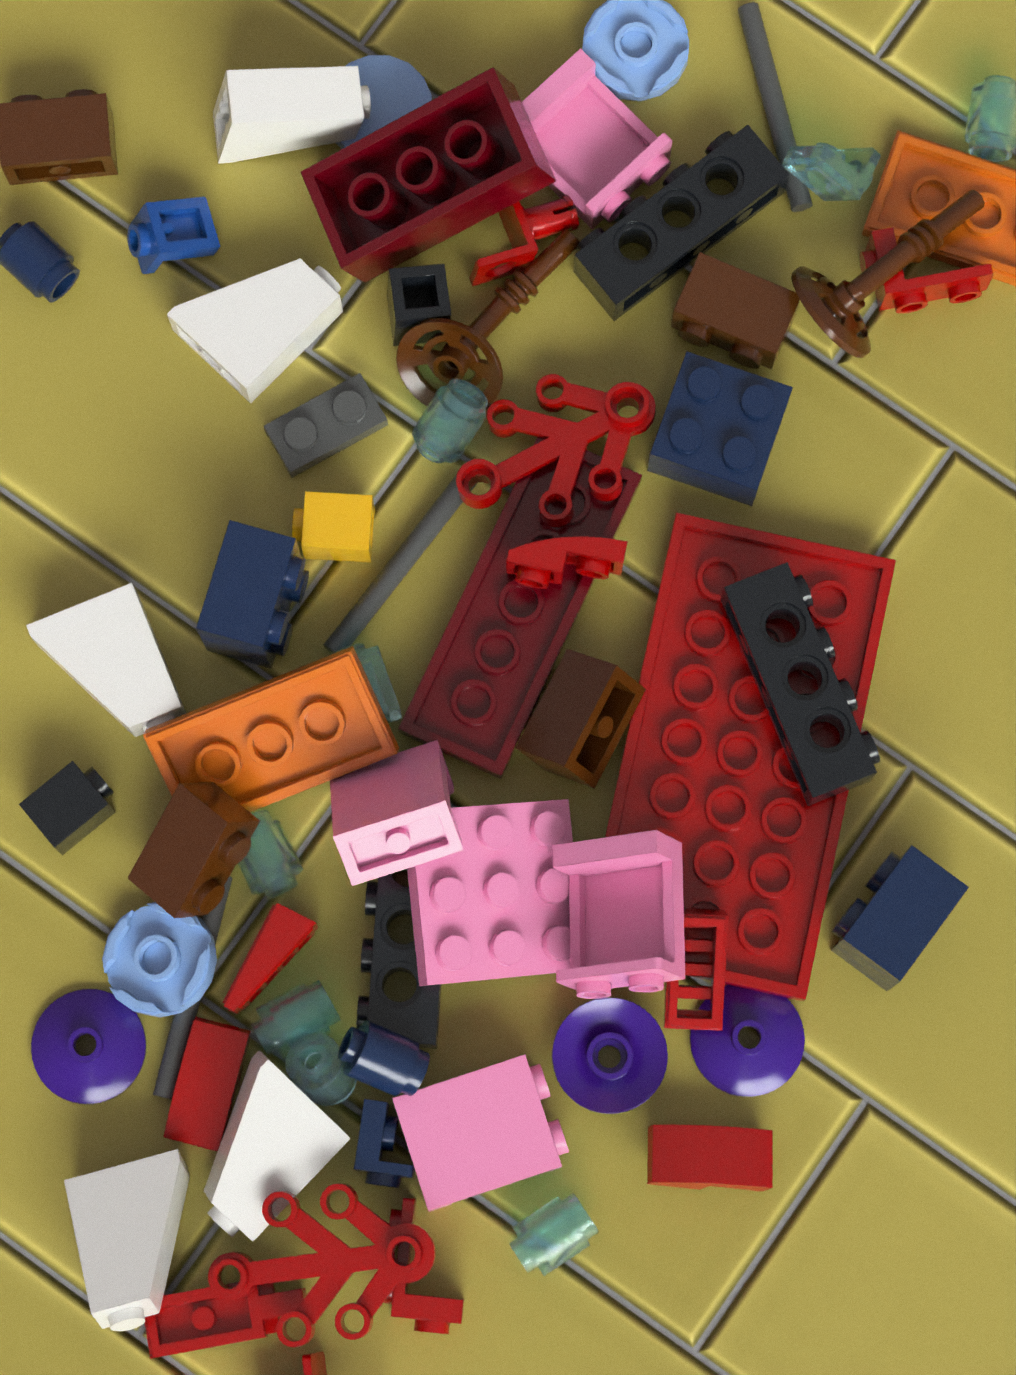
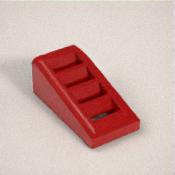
[222,903,318,1015]
[664,908,728,1031]

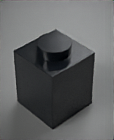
[387,264,451,346]
[19,761,115,855]

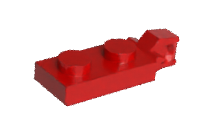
[145,1282,307,1359]

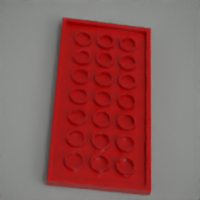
[605,513,896,1001]

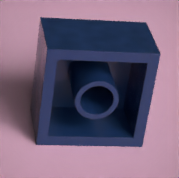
[647,351,793,506]
[196,520,309,669]
[831,845,969,991]

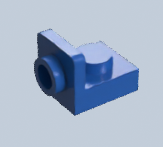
[127,197,221,274]

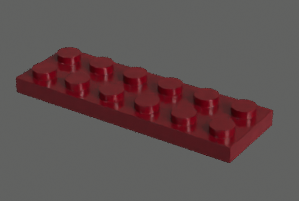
[398,437,642,779]

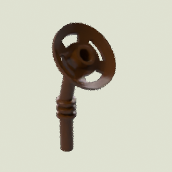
[791,190,984,358]
[396,229,579,417]

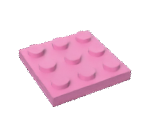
[407,799,573,987]

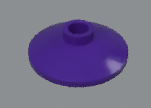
[690,985,805,1097]
[31,989,146,1104]
[552,998,668,1114]

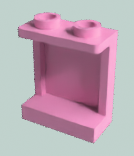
[522,48,672,229]
[330,740,464,886]
[552,830,685,999]
[392,1054,569,1212]

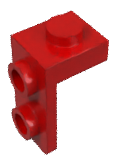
[860,227,994,314]
[384,1198,465,1334]

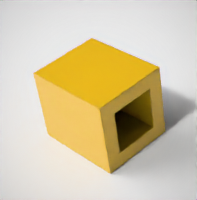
[292,491,375,563]

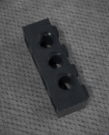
[573,125,789,321]
[720,562,880,806]
[356,873,442,1049]

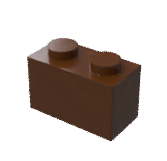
[0,89,118,185]
[671,252,800,370]
[516,649,646,789]
[128,782,260,918]

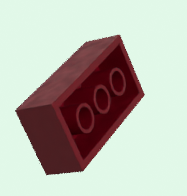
[300,67,556,283]

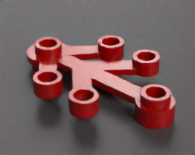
[456,374,656,527]
[208,1183,436,1348]

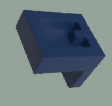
[354,1099,415,1188]

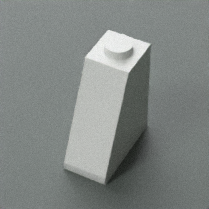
[213,66,371,164]
[167,258,343,403]
[26,583,186,737]
[204,1050,350,1242]
[64,1149,190,1331]

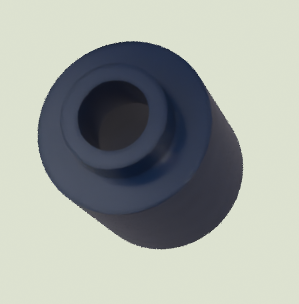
[0,221,80,303]
[338,1020,430,1096]

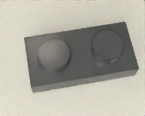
[263,373,388,478]

